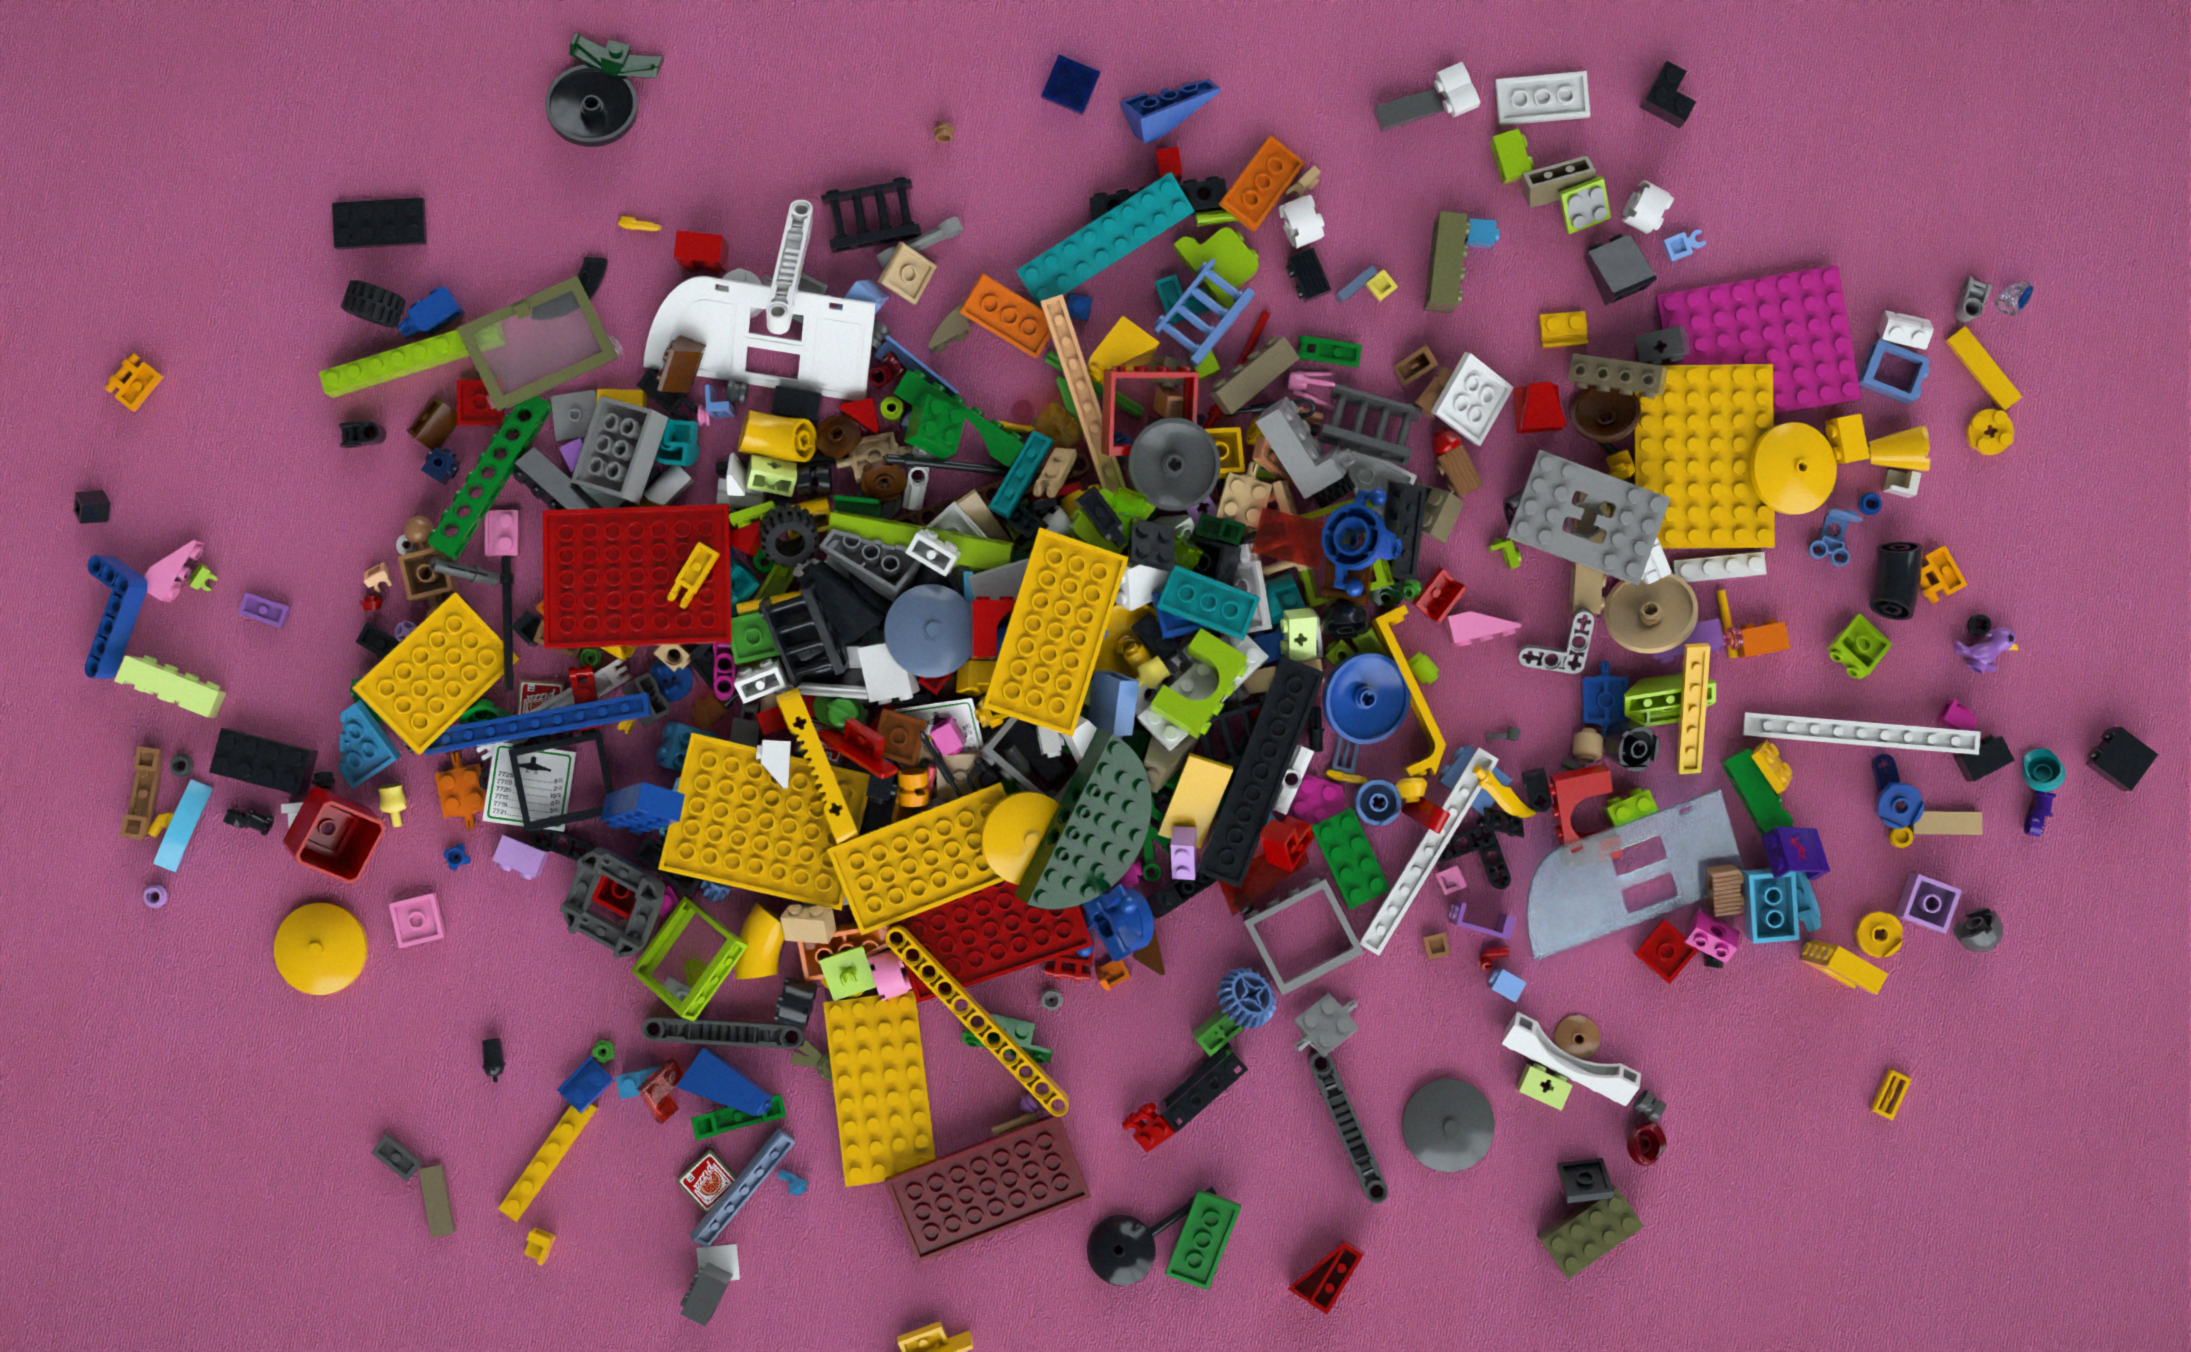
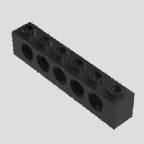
[1089,176,1227,221]

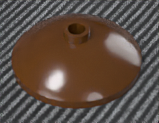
[1571,386,1641,443]

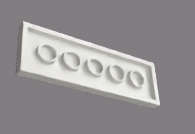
[1137,634,1269,752]

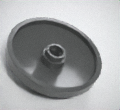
[1128,418,1220,511]
[1402,1078,1495,1172]

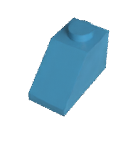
[616,1065,670,1099]

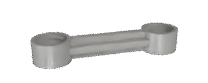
[877,217,964,270]

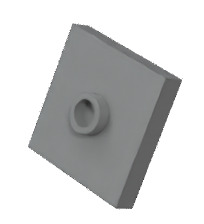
[550,390,597,442]

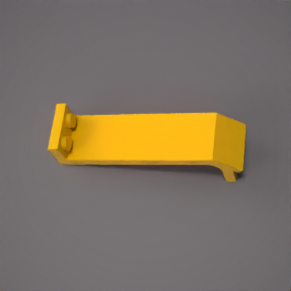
[1370,605,1446,778]

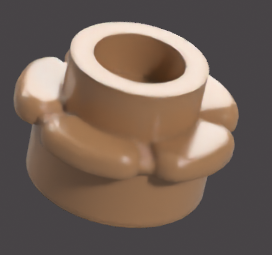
[933,122,955,143]

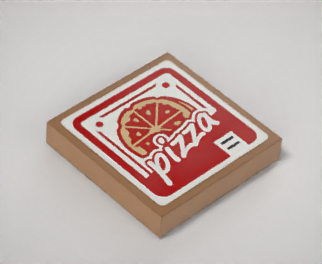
[517,680,567,715]

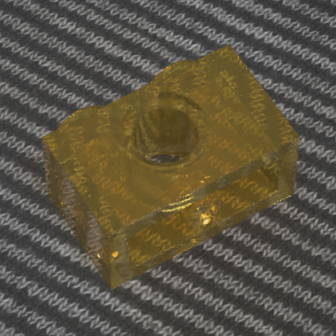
[1030,400,1084,449]

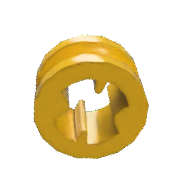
[617,719,637,735]

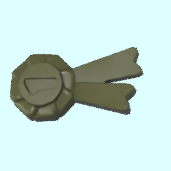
[790,1040,833,1081]

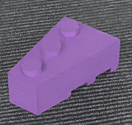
[1653,618,1726,663]

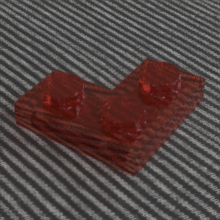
[637,1058,684,1124]

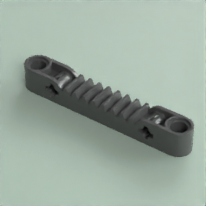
[641,1015,805,1049]
[1308,1050,1388,1204]

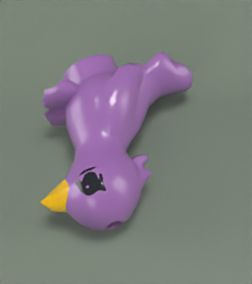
[1953,627,2018,674]

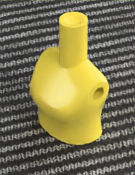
[1135,655,1171,689]
[377,783,407,827]

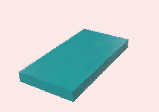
[1156,565,1260,641]

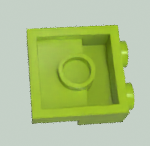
[1826,613,1893,680]

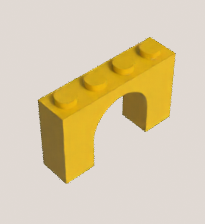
[1800,940,1888,995]

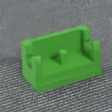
[1192,1007,1243,1057]

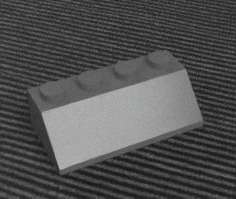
[968,558,1029,623]

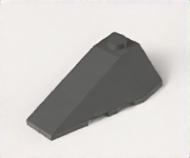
[819,529,921,603]

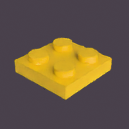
[1751,739,1793,794]

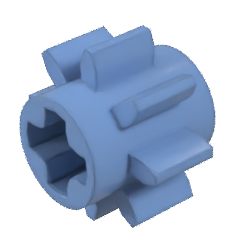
[700,880,731,902]

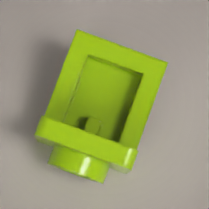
[1487,538,1522,570]

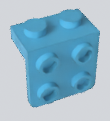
[656,720,719,771]

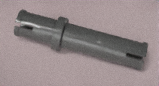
[429,557,499,586]

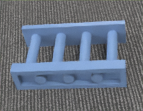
[1154,259,1255,368]

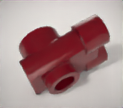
[868,351,907,389]

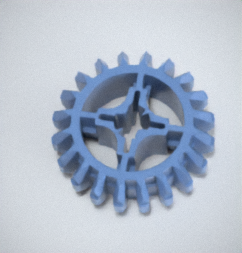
[1216,967,1277,1029]

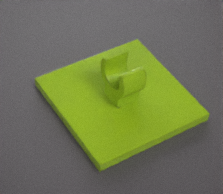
[819,945,876,1001]

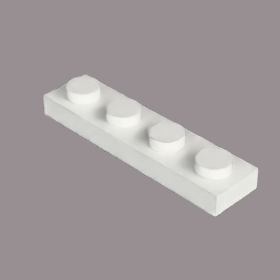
[1671,552,1767,583]

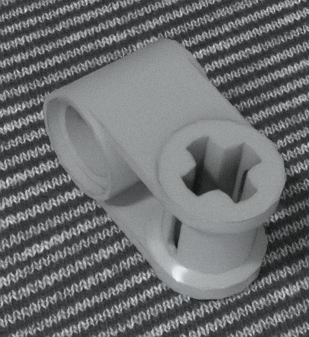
[1955,276,1992,323]

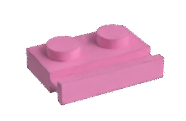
[485,510,520,556]

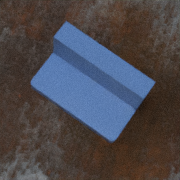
[705,384,736,418]

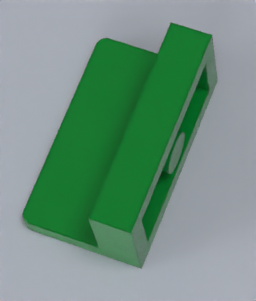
[833,495,882,518]

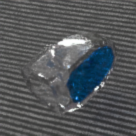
[1994,280,2034,316]

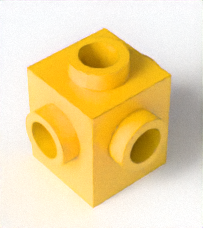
[974,696,1009,729]

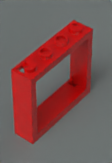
[1101,366,1199,456]

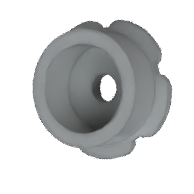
[1040,988,1063,1011]

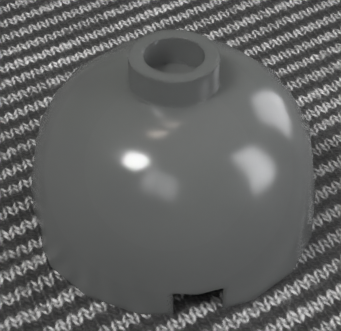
[1953,908,2003,952]

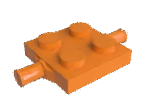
[434,752,487,830]

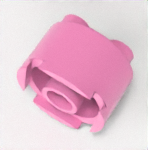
[868,949,912,1001]

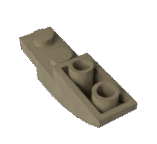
[928,301,975,353]

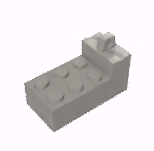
[1256,396,1356,499]

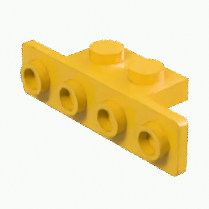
[897,1321,973,1352]

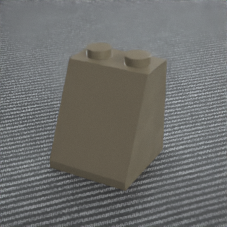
[1142,734,1200,793]

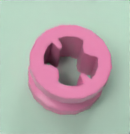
[698,405,712,426]

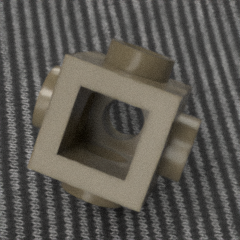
[1149,355,1187,390]

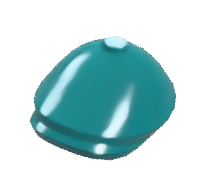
[2022,748,2066,792]

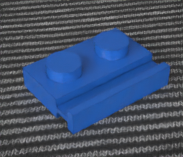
[557,1056,615,1114]

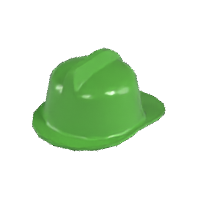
[813,696,866,733]

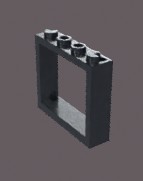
[508,728,614,832]
[1159,1043,1248,1132]

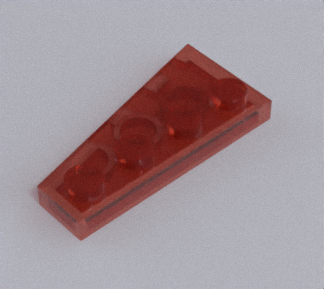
[1217,852,1310,917]

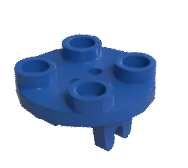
[649,657,693,702]

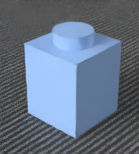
[1488,967,1527,1003]

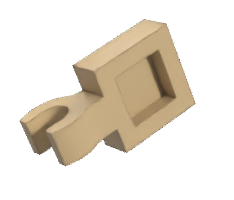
[1285,165,1321,199]

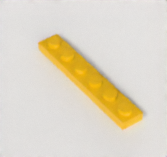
[1676,643,1710,774]
[498,1103,598,1222]

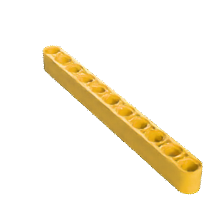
[885,925,1069,1117]

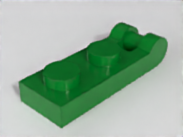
[1296,336,1362,369]

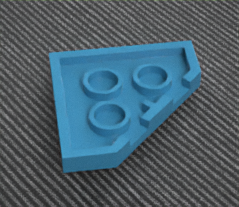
[339,699,401,790]

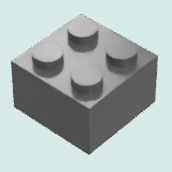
[680,1262,733,1326]

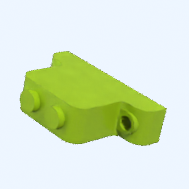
[1173,227,1259,310]
[1068,489,1156,554]

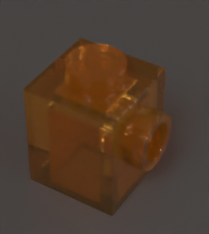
[691,694,729,730]

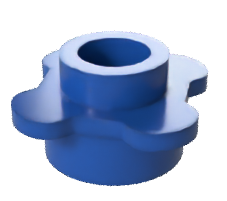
[443,844,471,870]

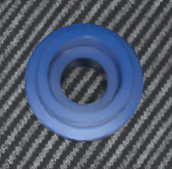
[1858,492,1882,515]

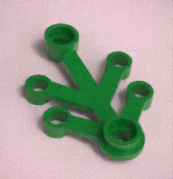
[1142,796,1171,882]

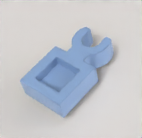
[1662,230,1706,263]

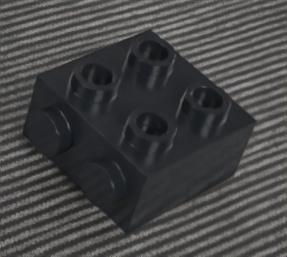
[2085,727,2159,791]

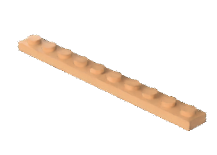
[1040,294,1131,505]

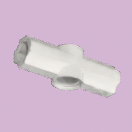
[902,446,932,511]
[1272,744,1314,815]

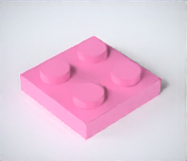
[389,893,446,949]

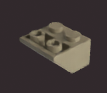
[1415,482,1465,543]

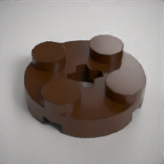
[815,414,862,460]
[861,460,907,502]

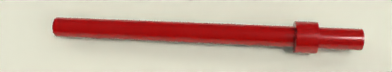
[1203,310,1271,429]

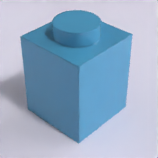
[1464,218,1500,248]

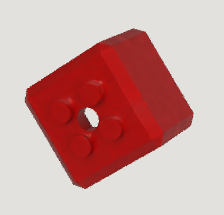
[283,787,386,884]

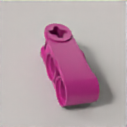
[713,643,735,701]

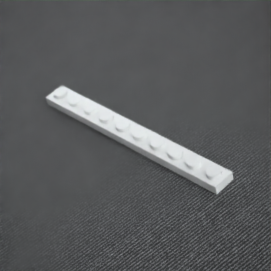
[1742,712,1981,755]
[1359,747,1499,956]

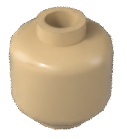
[1573,728,1603,764]

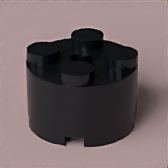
[1605,720,1660,772]
[774,977,818,1029]

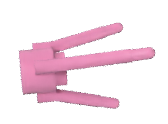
[1288,370,1335,411]

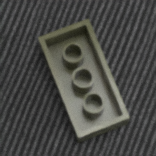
[1424,211,1471,314]
[1537,1184,1644,1279]

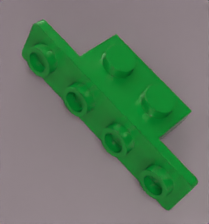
[961,1013,1053,1063]

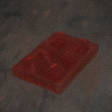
[1251,507,1326,569]

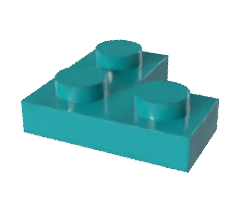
[1154,274,1212,325]

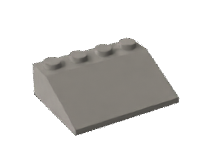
[571,396,669,504]

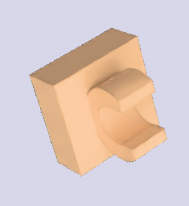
[364,562,391,593]

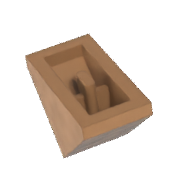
[1393,345,1438,386]

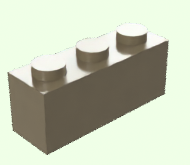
[1522,155,1596,208]

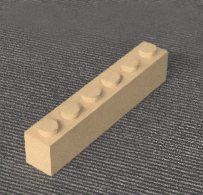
[1569,491,1610,615]

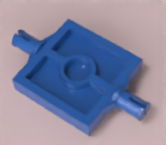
[1581,661,1630,739]

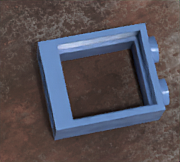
[1858,339,1930,405]

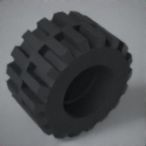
[341,280,406,328]
[759,504,819,568]

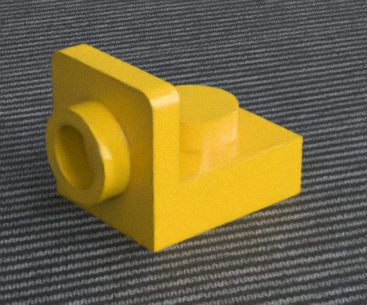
[1606,449,1635,480]

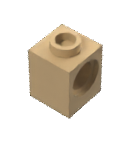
[654,644,692,672]

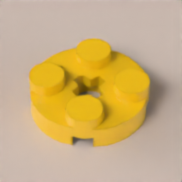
[1965,409,2014,455]
[1854,911,1903,957]

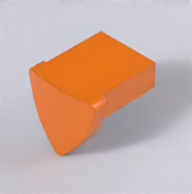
[1095,960,1131,992]

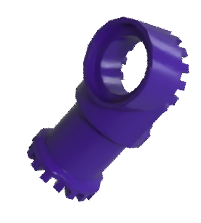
[2024,791,2056,837]

